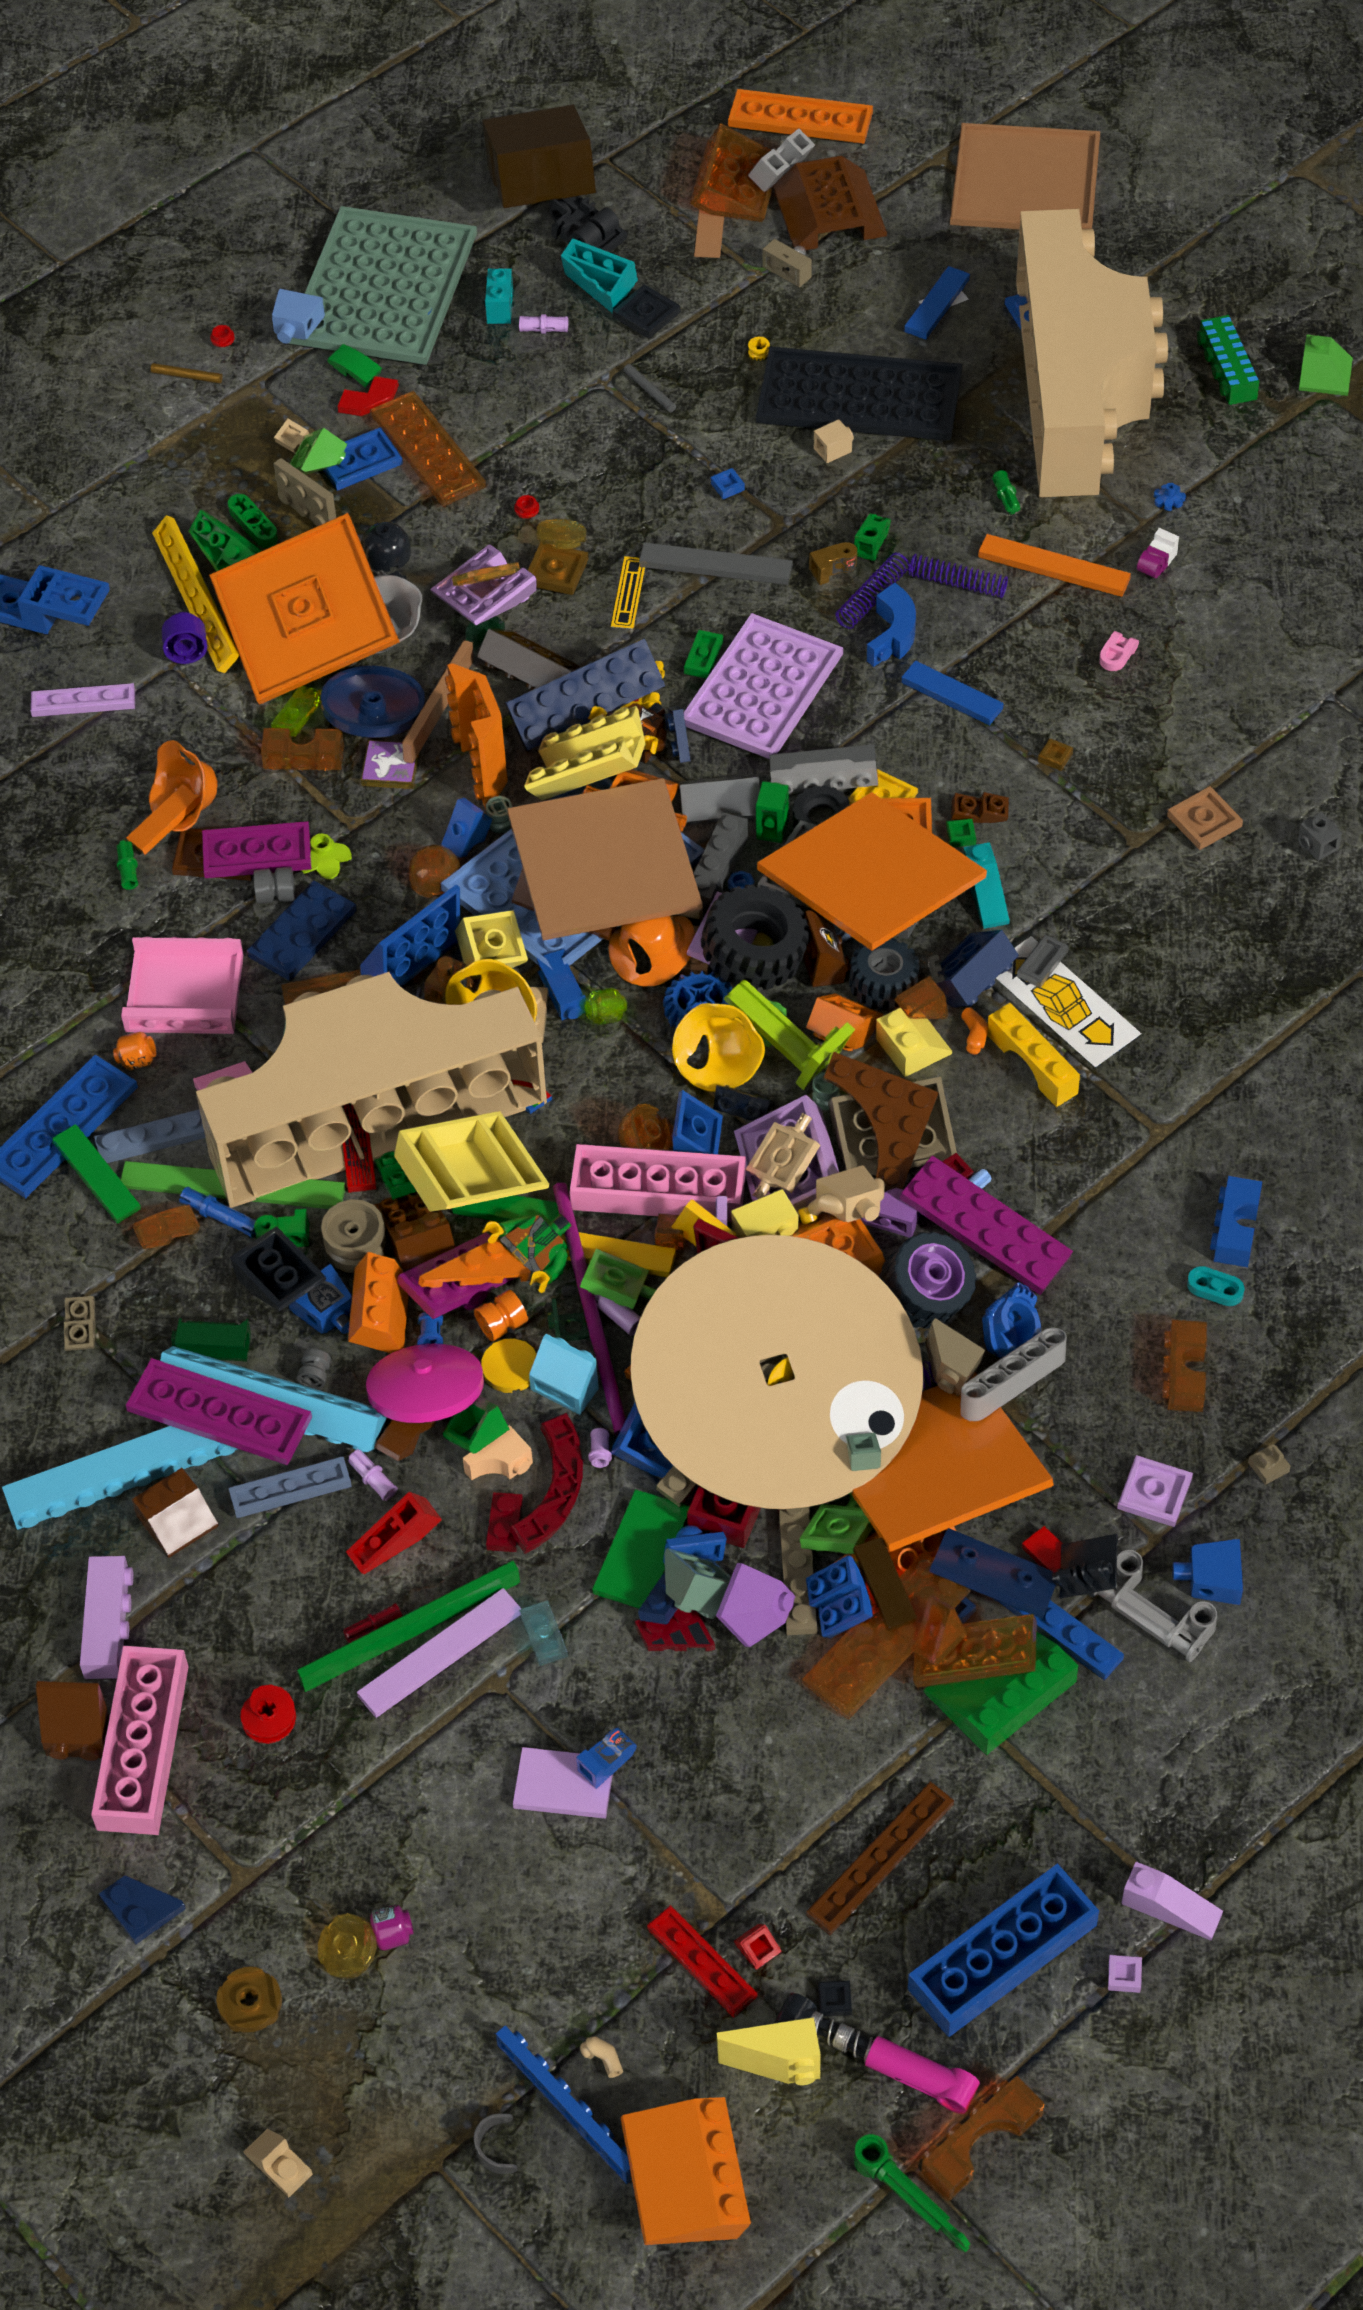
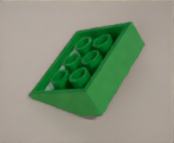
[924,1617,1079,1756]

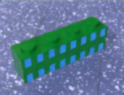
[1197,315,1259,405]

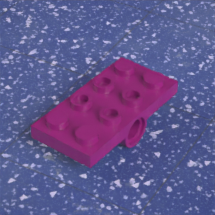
[397,1232,517,1319]

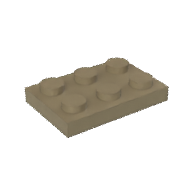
[274,458,336,526]

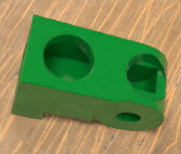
[854,513,891,561]
[254,1209,310,1247]

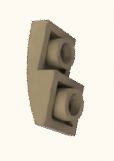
[64,1296,95,1351]

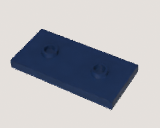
[929,1528,1056,1619]

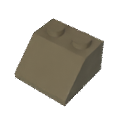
[925,1318,985,1396]

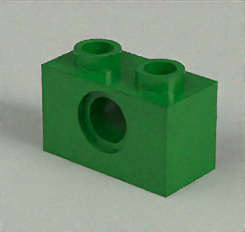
[756,781,789,843]

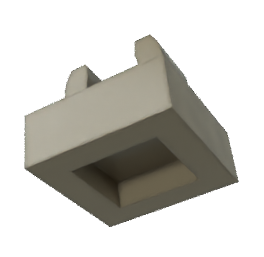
[1248,1444,1291,1485]

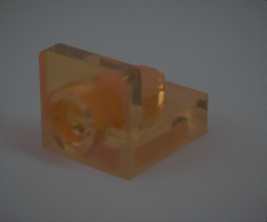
[655,1213,685,1250]

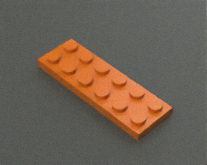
[728,89,873,144]

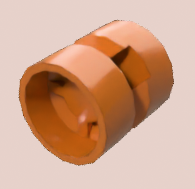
[474,1290,528,1342]

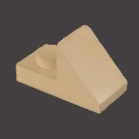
[243,2128,313,2198]

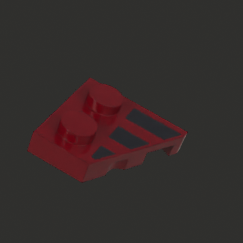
[635,1609,715,1651]

